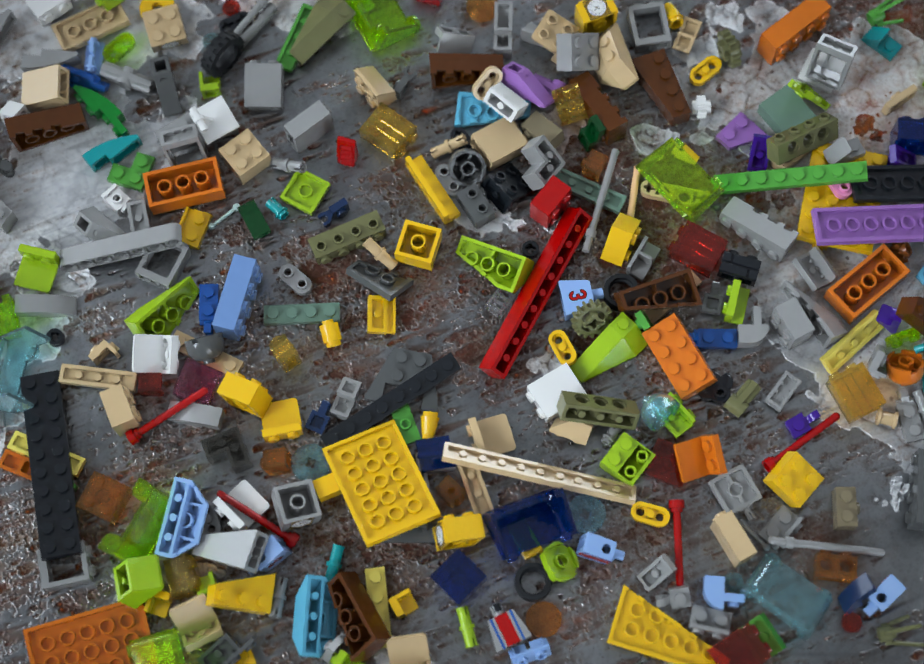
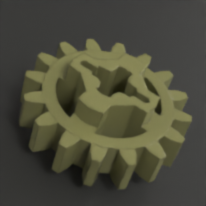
[716,28,742,69]
[570,299,613,338]

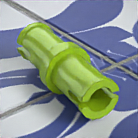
[456,606,478,649]

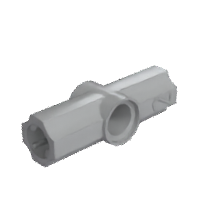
[99,61,155,95]

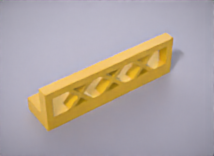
[405,155,461,225]

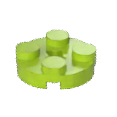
[540,541,579,582]

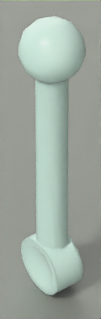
[208,203,240,230]

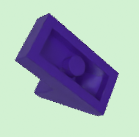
[747,133,772,171]
[887,144,917,165]
[876,304,902,335]

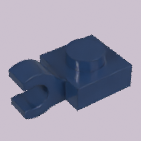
[318,198,350,228]
[305,399,332,435]

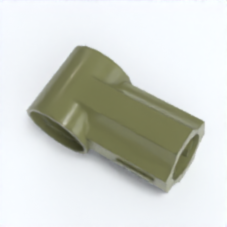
[723,379,761,419]

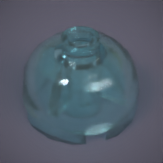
[641,392,680,431]

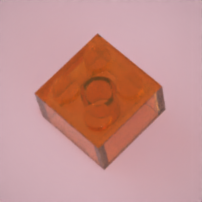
[76,471,134,526]

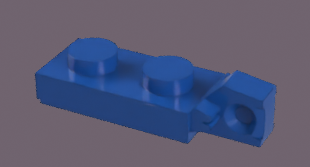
[61,64,110,93]
[199,284,220,336]
[689,329,738,349]

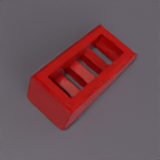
[337,136,359,167]

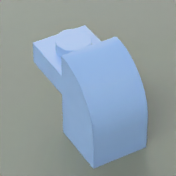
[702,575,745,611]

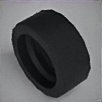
[603,273,638,311]
[514,562,552,602]

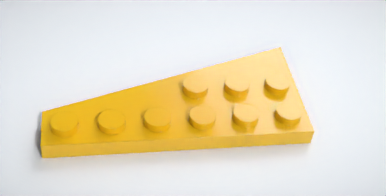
[607,585,730,664]

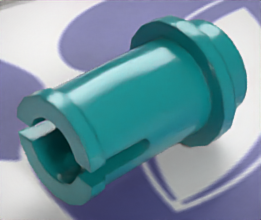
[266,197,289,220]

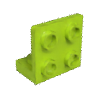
[14,243,60,294]

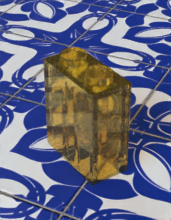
[359,102,418,161]
[825,362,886,424]

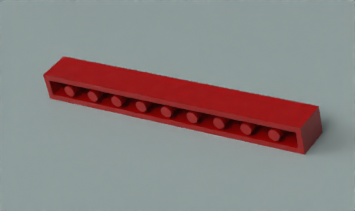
[478,207,593,379]

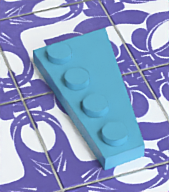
[454,91,532,128]

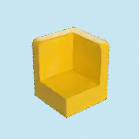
[312,473,342,503]
[388,588,419,620]
[144,590,174,618]

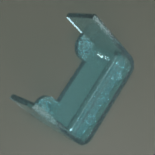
[0,325,51,414]

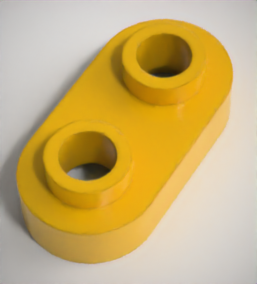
[689,56,722,86]
[548,330,577,366]
[630,501,670,528]

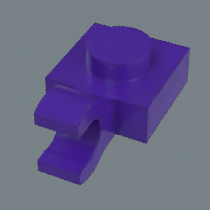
[784,410,821,440]

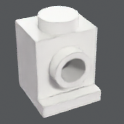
[101,183,132,216]

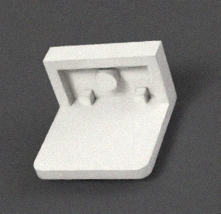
[25,0,73,27]
[132,334,180,374]
[213,480,270,531]

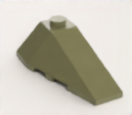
[289,0,356,65]

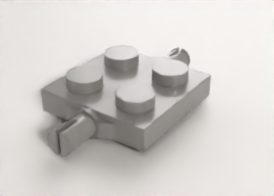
[708,463,763,521]

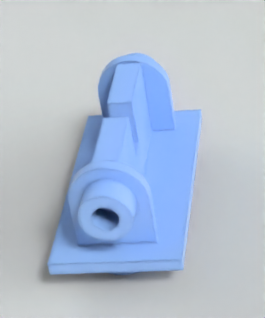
[84,37,105,76]
[508,637,552,664]

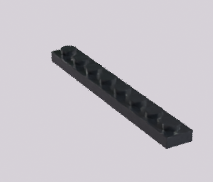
[320,352,462,447]

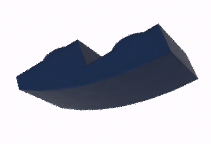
[837,572,877,615]

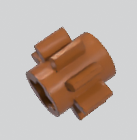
[889,242,912,263]

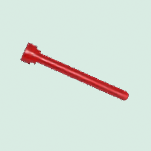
[125,387,208,445]
[762,412,840,473]
[216,490,301,549]
[668,499,685,587]

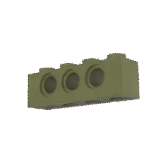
[766,112,838,165]
[556,391,641,430]

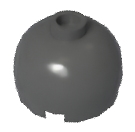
[448,148,486,187]
[184,332,224,365]

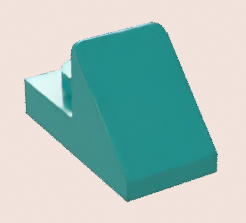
[861,26,903,61]

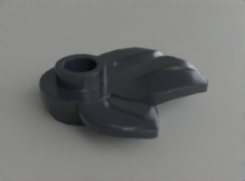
[697,371,733,404]

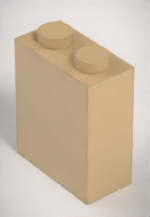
[21,64,70,113]
[469,117,528,172]
[710,510,757,568]

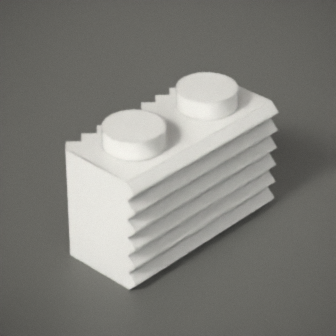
[483,82,529,123]

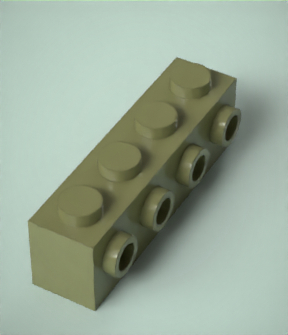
[307,210,387,265]

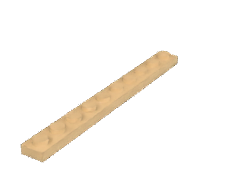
[441,441,636,505]

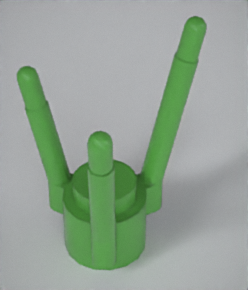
[866,0,904,27]

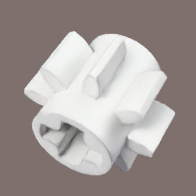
[691,95,711,119]

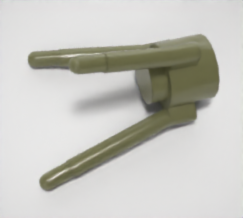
[877,614,924,647]

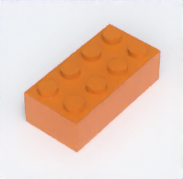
[756,0,832,65]
[142,156,226,215]
[824,244,910,325]
[641,313,718,401]

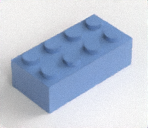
[212,254,263,341]

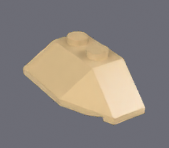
[595,22,639,90]

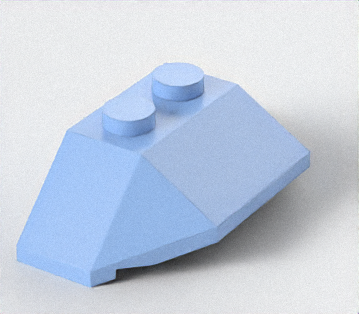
[154,476,209,559]

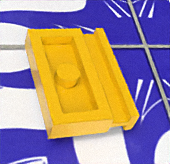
[179,206,212,250]
[367,295,396,335]

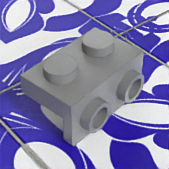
[792,246,838,292]

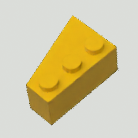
[205,573,276,615]

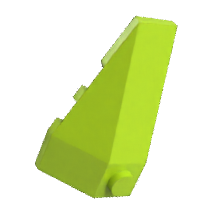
[124,276,199,335]
[570,312,648,384]

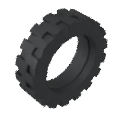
[201,29,244,78]

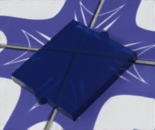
[415,435,456,472]

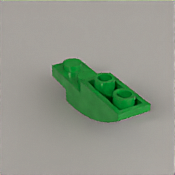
[72,85,130,138]

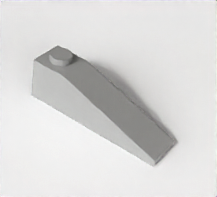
[781,280,847,349]

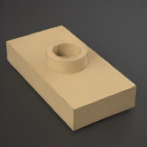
[881,84,918,116]

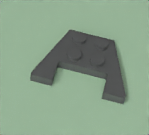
[364,347,439,413]

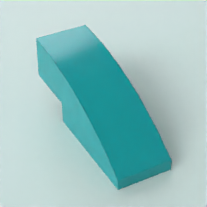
[82,134,143,173]

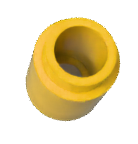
[319,319,342,348]

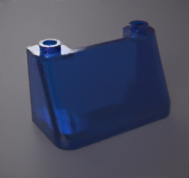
[481,487,578,563]

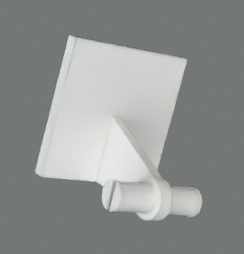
[797,48,846,94]
[189,95,240,145]

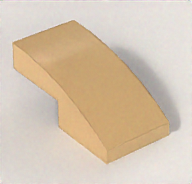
[672,16,702,55]

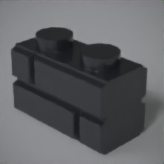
[717,250,762,287]

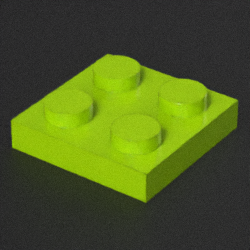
[280,171,331,216]

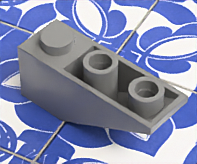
[73,206,126,241]

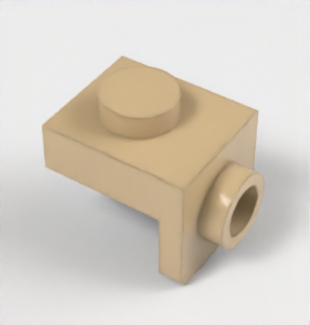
[88,340,121,366]

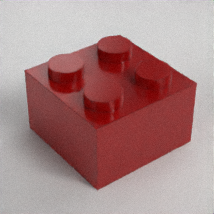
[530,175,572,229]

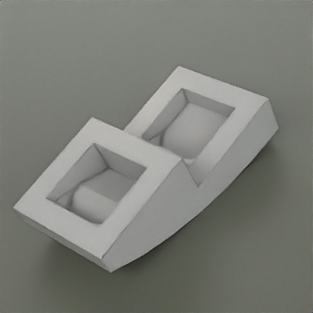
[330,376,362,420]

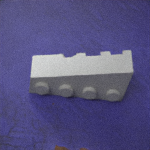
[719,196,799,263]

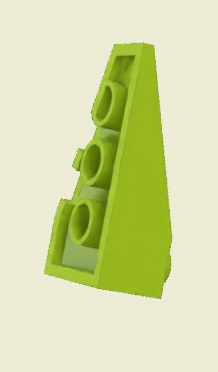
[455,235,535,294]

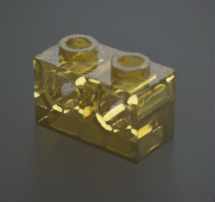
[551,82,588,126]
[268,334,302,373]

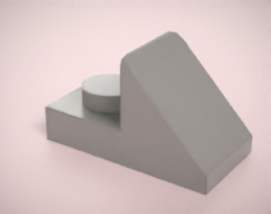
[823,136,866,164]
[636,553,677,592]

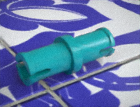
[325,544,345,582]

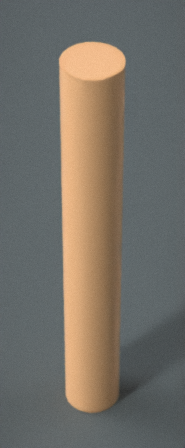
[627,165,641,217]

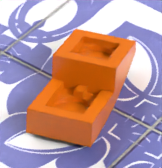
[0,449,32,481]

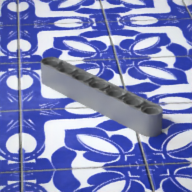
[60,223,182,272]

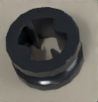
[522,240,539,259]
[46,328,65,347]

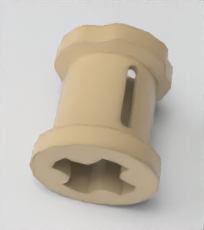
[875,408,899,429]

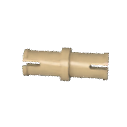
[430,133,468,159]
[362,237,398,271]

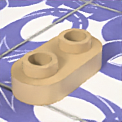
[472,66,503,100]

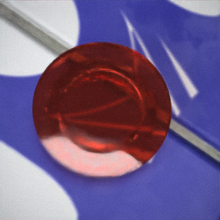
[222,0,241,17]
[841,612,862,633]

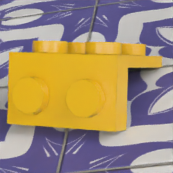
[261,398,304,443]

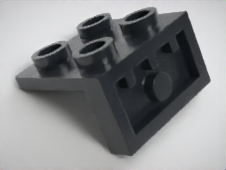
[481,163,532,215]

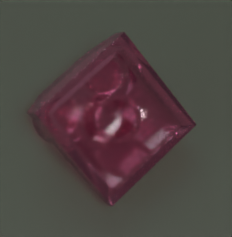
[172,358,223,406]

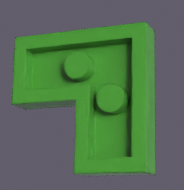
[107,152,156,193]

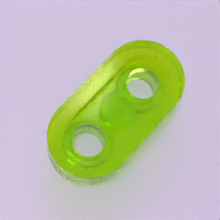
[102,32,136,63]
[884,328,922,349]

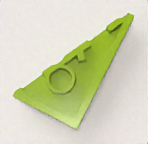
[787,79,831,110]

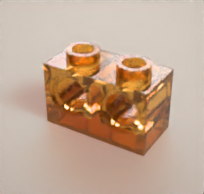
[813,550,858,584]

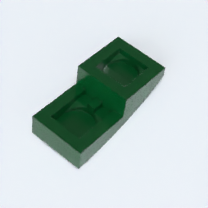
[577,114,606,152]
[237,199,271,240]

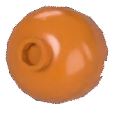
[886,349,924,386]

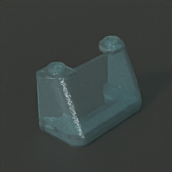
[738,552,833,641]

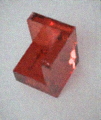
[138,373,164,397]

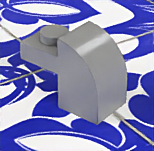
[737,306,770,348]

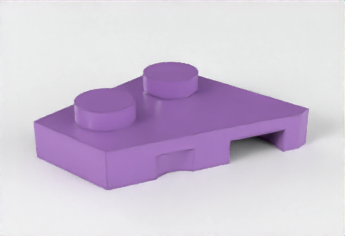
[715,112,767,151]

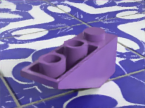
[501,61,555,108]

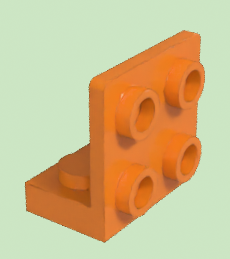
[673,434,727,483]

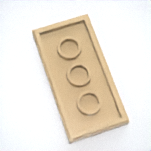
[51,3,131,51]

